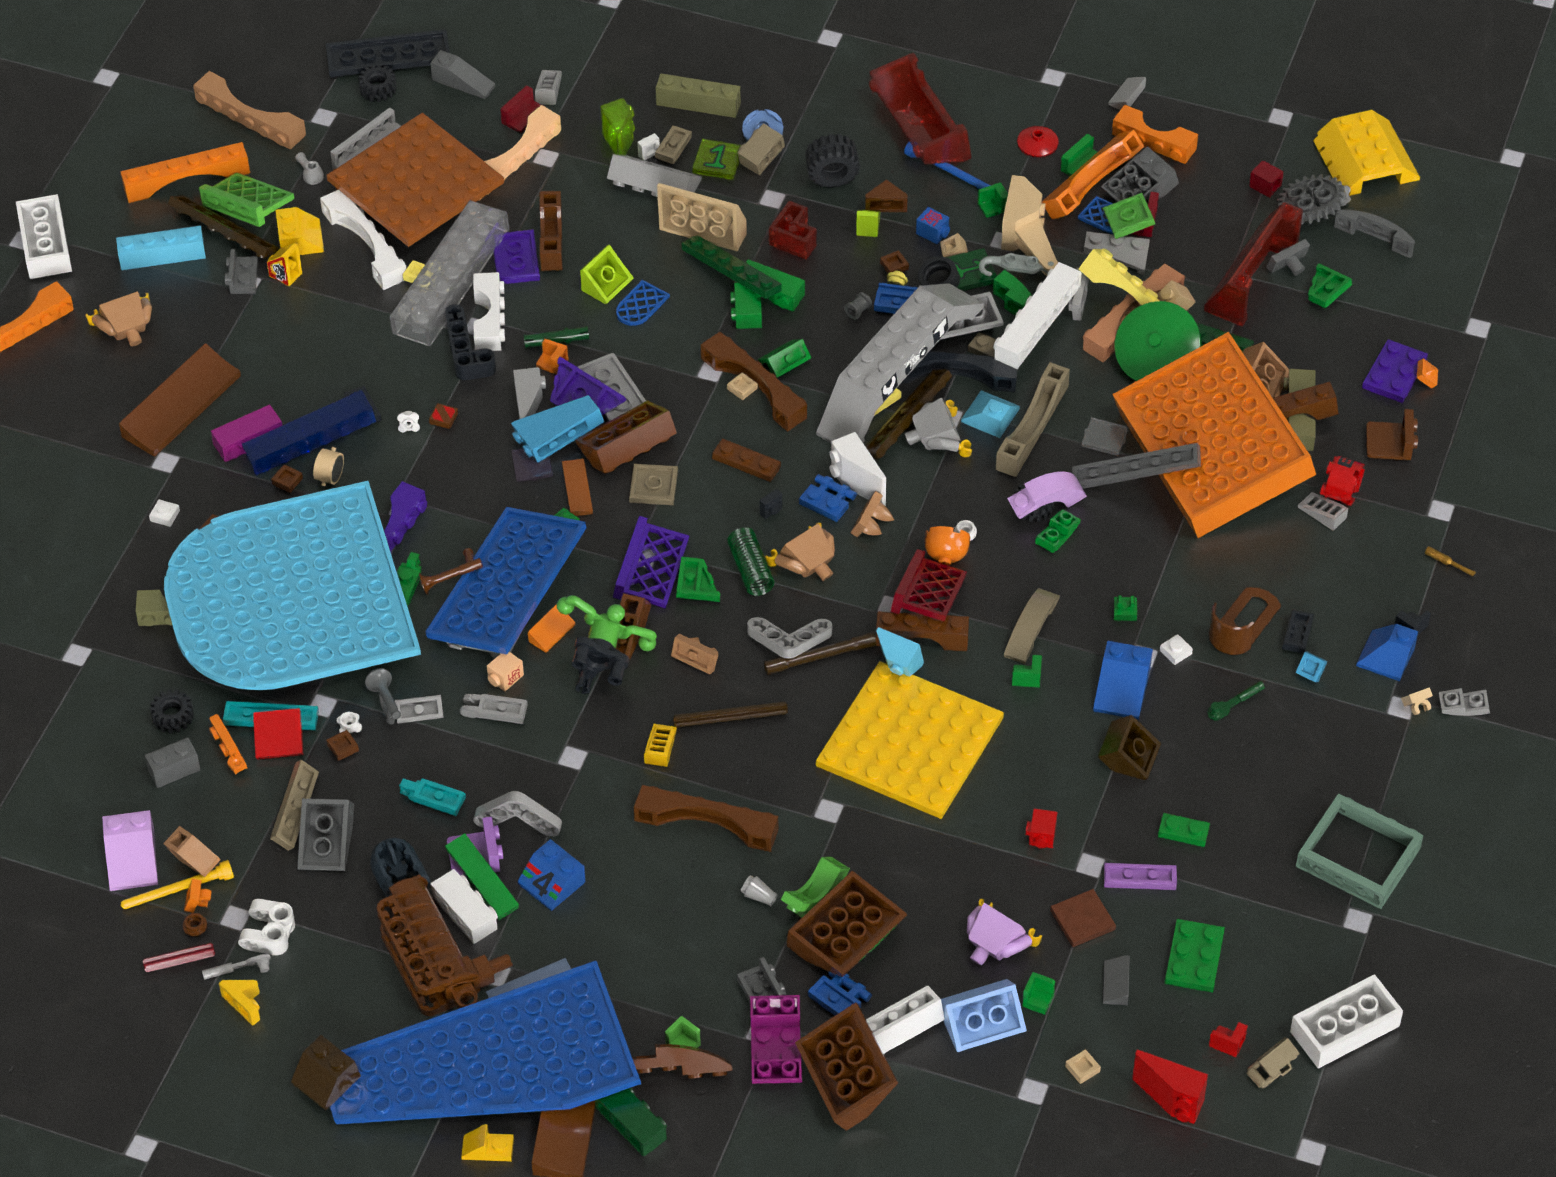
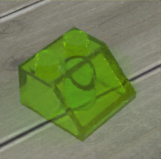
[601,98,635,155]

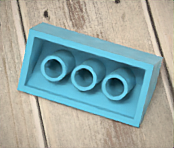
[116,225,206,270]

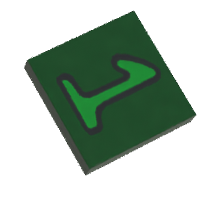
[947,248,997,291]

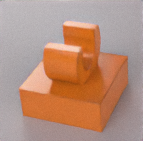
[184,879,211,913]

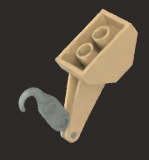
[978,175,1058,276]

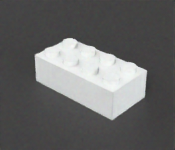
[16,194,72,279]
[1290,974,1403,1068]

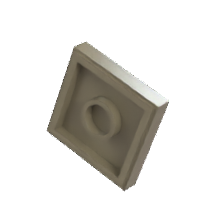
[629,464,678,505]

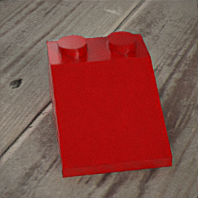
[1132,1049,1208,1124]

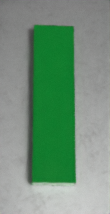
[445,833,519,920]

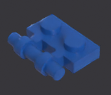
[799,474,857,522]
[808,971,872,1016]

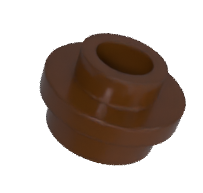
[183,913,207,936]

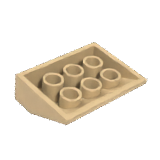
[657,183,747,251]

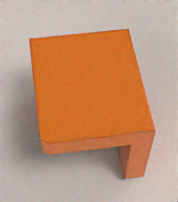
[536,339,568,374]

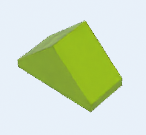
[857,210,881,237]

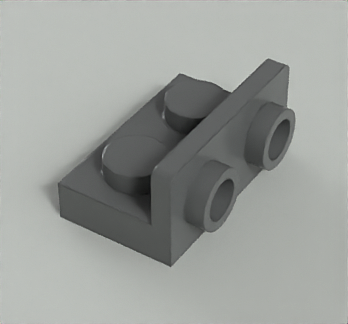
[225,249,259,294]

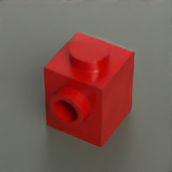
[1025,809,1057,848]

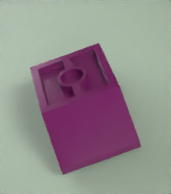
[750,995,802,1084]

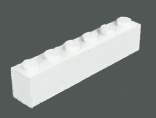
[993,262,1081,369]

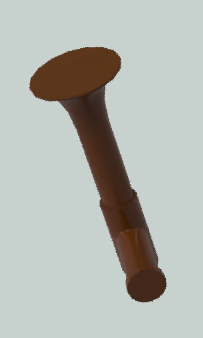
[419,548,483,595]

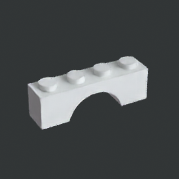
[473,272,505,351]

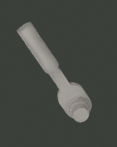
[202,954,271,980]

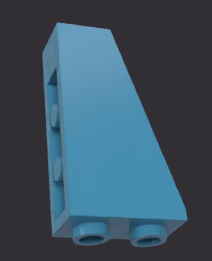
[511,395,604,463]

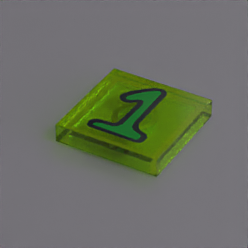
[693,139,741,179]

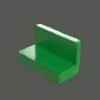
[1061,134,1097,176]
[758,339,811,378]

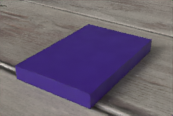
[492,229,540,284]

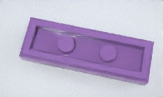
[1104,863,1177,890]

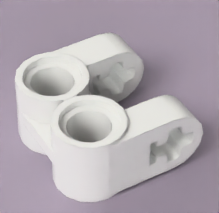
[238,899,295,955]

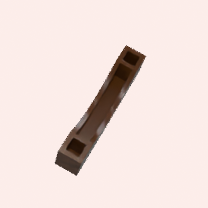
[701,332,807,432]
[634,785,779,852]

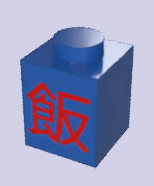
[916,207,950,244]

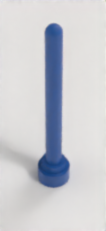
[904,139,991,189]

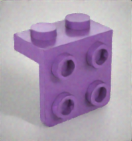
[447,817,503,877]

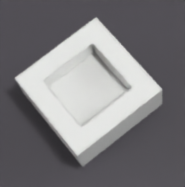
[637,133,660,160]
[149,500,180,527]
[1160,634,1193,665]

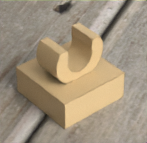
[1401,687,1433,715]

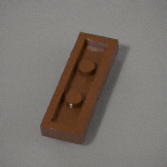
[712,438,781,482]

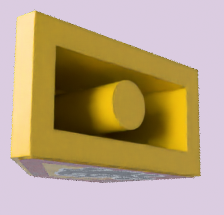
[267,243,302,286]

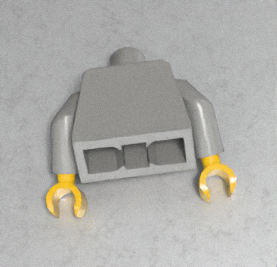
[905,398,972,457]

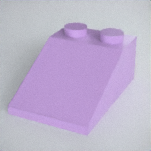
[102,810,158,891]

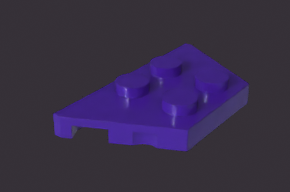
[550,357,626,415]

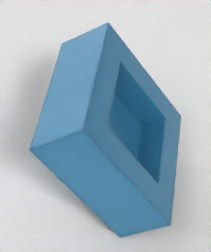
[1296,652,1327,683]

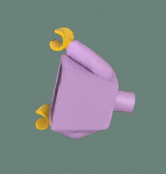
[967,899,1042,966]

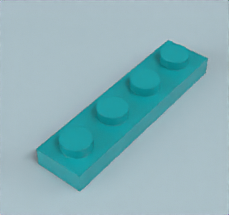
[223,701,319,730]

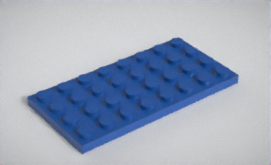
[425,507,587,655]

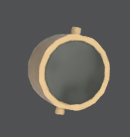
[313,447,344,486]

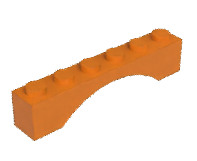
[1042,130,1144,219]
[120,142,250,203]
[0,281,74,352]

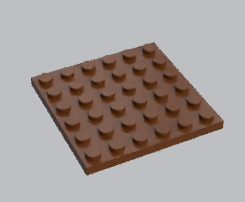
[327,113,504,247]

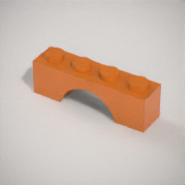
[1112,105,1198,164]

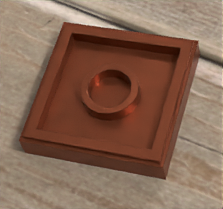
[1050,889,1116,947]

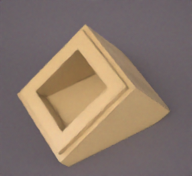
[940,233,968,257]

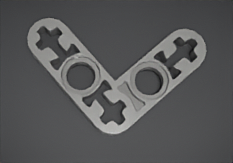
[747,617,832,659]
[473,791,562,836]

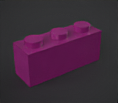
[211,405,284,462]

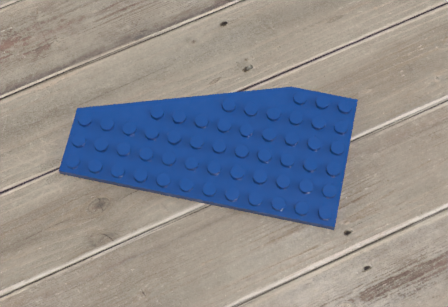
[330,961,641,1124]

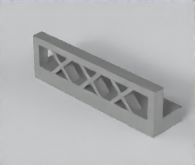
[330,108,401,169]

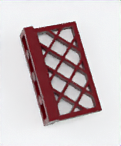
[890,549,967,621]

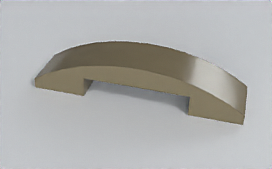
[1004,588,1060,664]

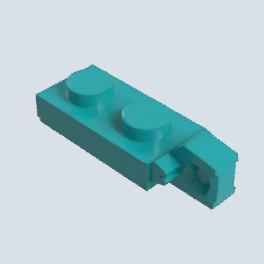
[399,778,466,816]

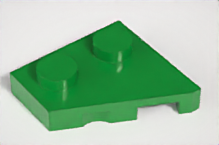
[1308,263,1352,308]
[676,557,720,602]

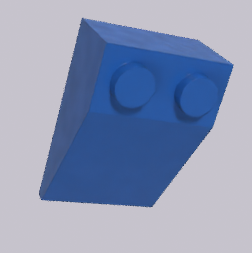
[1093,641,1153,720]

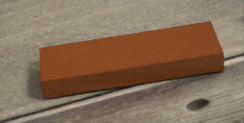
[562,459,593,516]

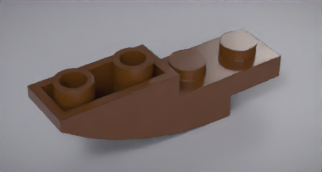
[632,1044,732,1078]

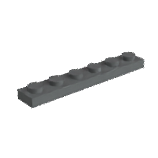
[1072,443,1201,489]

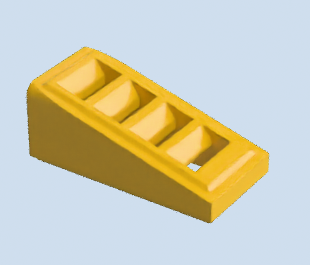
[644,724,677,767]

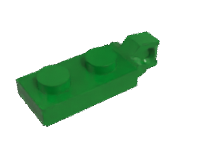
[397,552,422,607]

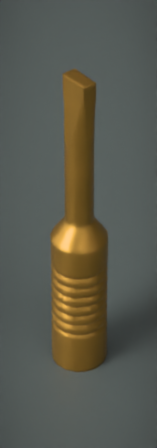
[1425,546,1476,577]

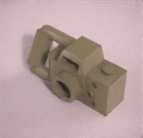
[1247,1037,1300,1088]

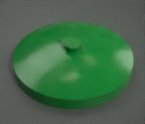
[1115,301,1202,382]

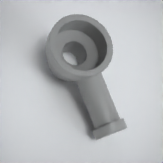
[295,152,324,185]

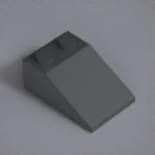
[297,798,354,871]

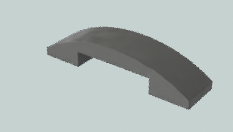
[1334,210,1415,258]

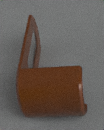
[1209,587,1281,655]

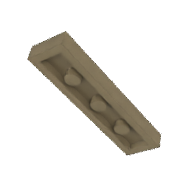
[270,760,319,850]

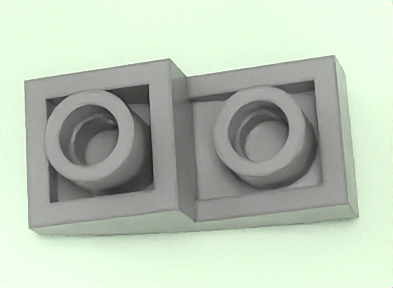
[1439,688,1490,716]

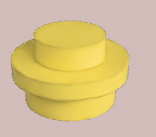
[887,271,908,286]

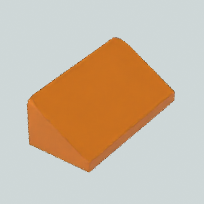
[528,604,576,653]

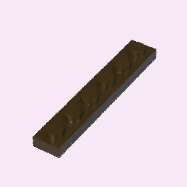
[168,195,279,258]
[865,369,952,459]

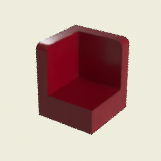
[1249,161,1284,198]

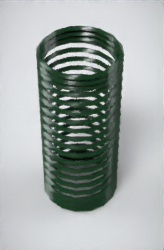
[727,527,775,596]

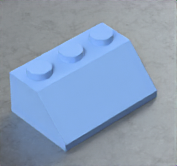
[941,979,1027,1052]

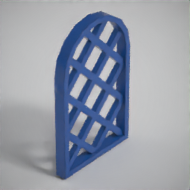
[1078,196,1114,235]
[616,280,670,326]

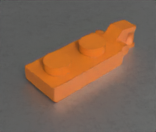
[209,714,248,774]

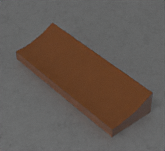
[119,343,241,457]
[532,1100,596,1177]

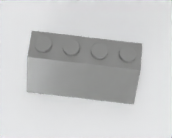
[607,154,702,197]
[941,292,1004,339]

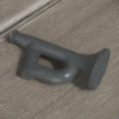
[365,668,401,724]

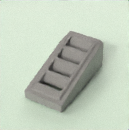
[535,70,562,105]
[1298,492,1348,531]

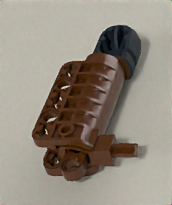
[370,838,513,1016]

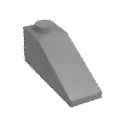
[513,367,546,419]

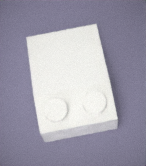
[829,432,886,506]

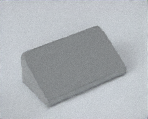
[1108,77,1146,110]
[395,695,444,724]

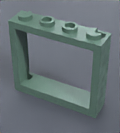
[1296,794,1423,909]

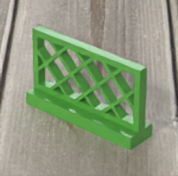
[199,173,294,227]

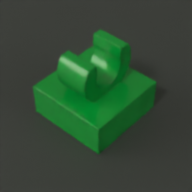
[1114,595,1137,621]

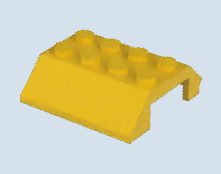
[1313,110,1420,196]

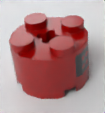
[1320,456,1365,506]

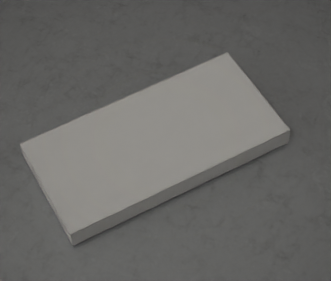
[578,353,646,422]

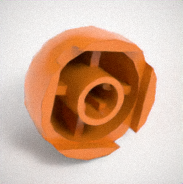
[925,526,970,566]

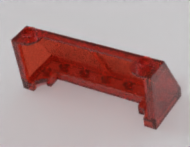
[869,52,972,164]
[1204,202,1303,326]

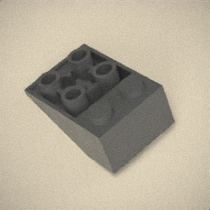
[1101,146,1179,203]

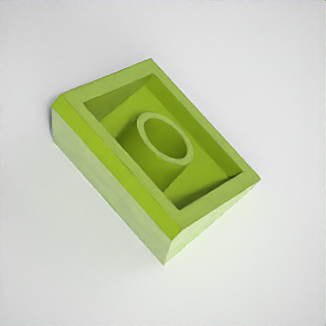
[580,245,634,304]

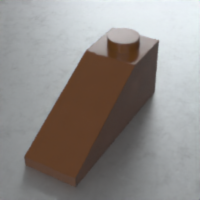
[616,593,651,659]

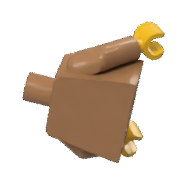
[86,291,152,346]
[765,522,835,581]

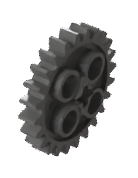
[1277,174,1346,224]

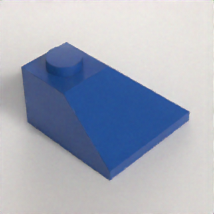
[1356,624,1418,681]

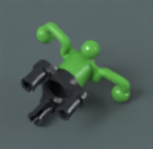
[557,595,657,694]

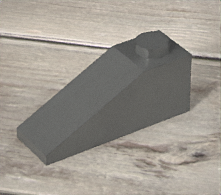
[430,50,495,99]

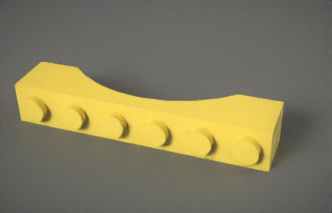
[1079,248,1159,305]

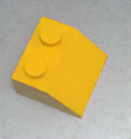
[276,207,324,255]

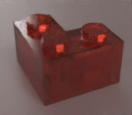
[769,201,816,260]

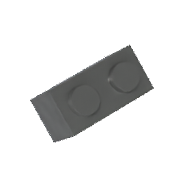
[145,738,201,788]

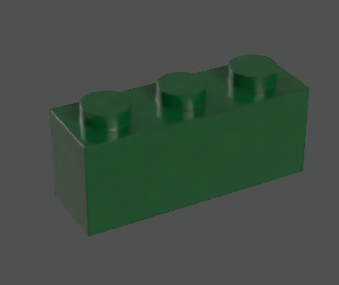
[595,1088,667,1157]

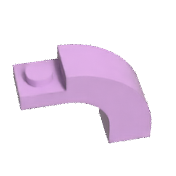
[1007,472,1087,519]

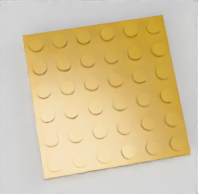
[816,661,1004,819]

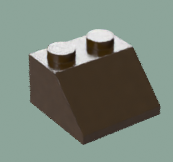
[1098,715,1161,780]
[291,1035,361,1110]

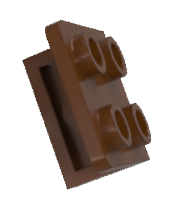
[1366,409,1418,460]

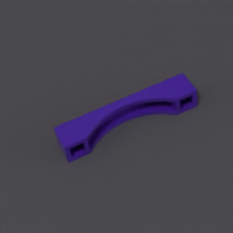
[384,481,427,553]

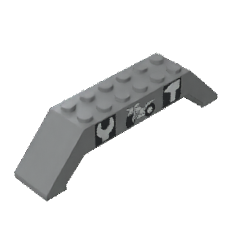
[816,284,984,443]

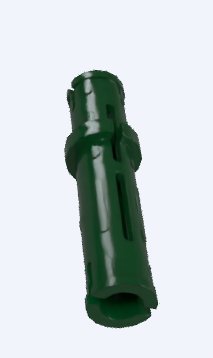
[524,326,589,349]

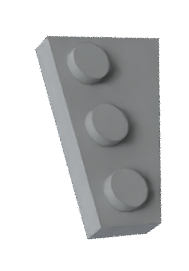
[1084,231,1150,275]

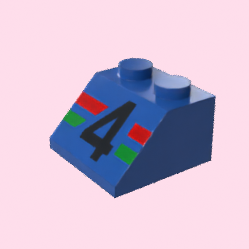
[518,839,585,911]

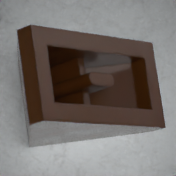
[865,180,908,212]

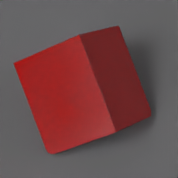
[1209,1022,1248,1057]

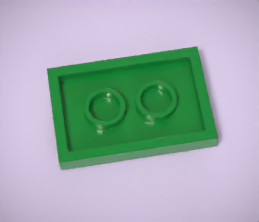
[1165,919,1225,993]

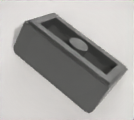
[1103,955,1130,1005]

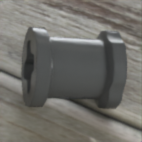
[844,292,872,320]

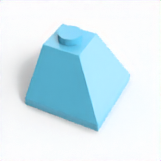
[961,390,1020,438]
[876,627,924,677]

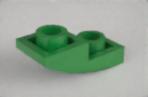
[1035,509,1081,553]

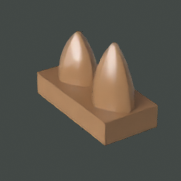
[850,491,894,538]
[671,634,718,674]

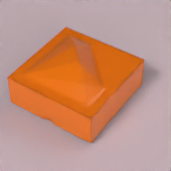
[1417,358,1438,389]

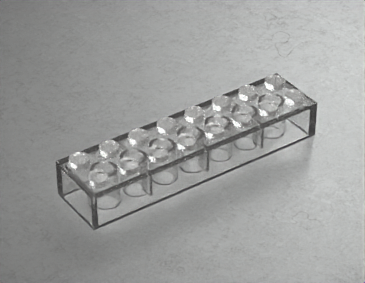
[389,200,509,346]

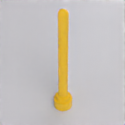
[121,860,234,909]

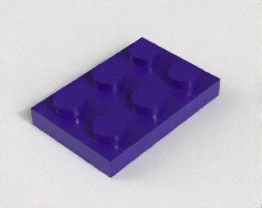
[1362,339,1428,403]

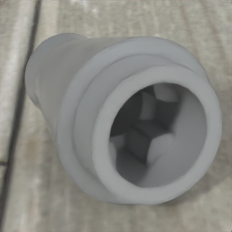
[741,875,778,907]

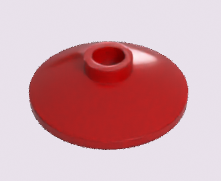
[1017,126,1059,157]

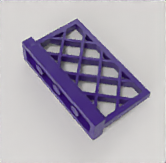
[613,516,689,608]

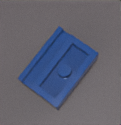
[874,283,917,314]

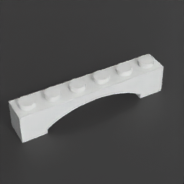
[320,190,406,290]

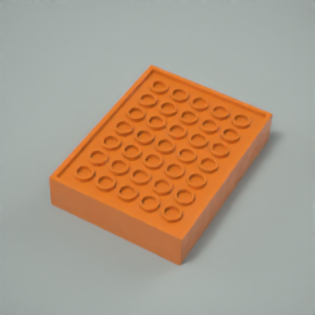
[1113,332,1316,538]

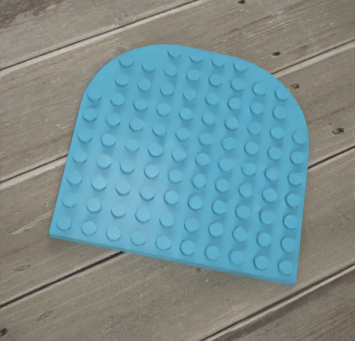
[164,481,421,690]

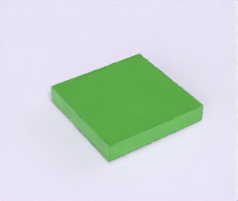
[1103,193,1155,239]

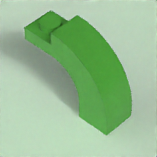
[781,857,850,917]

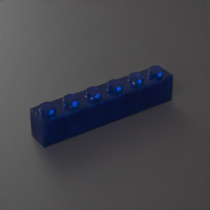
[242,390,376,475]

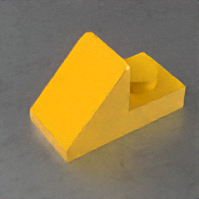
[219,980,260,1026]
[461,1124,514,1162]

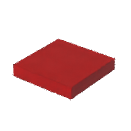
[253,708,303,760]

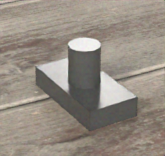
[1267,239,1310,276]

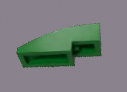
[993,270,1032,316]

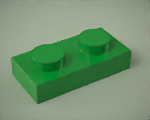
[1158,813,1210,847]

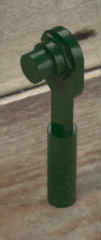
[1208,681,1265,720]

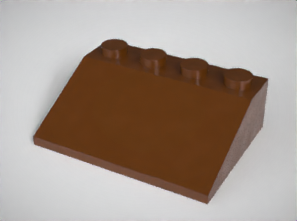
[787,871,907,977]
[795,1002,898,1131]

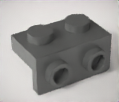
[737,957,786,1003]

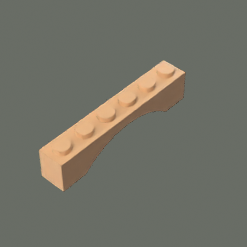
[479,105,561,201]

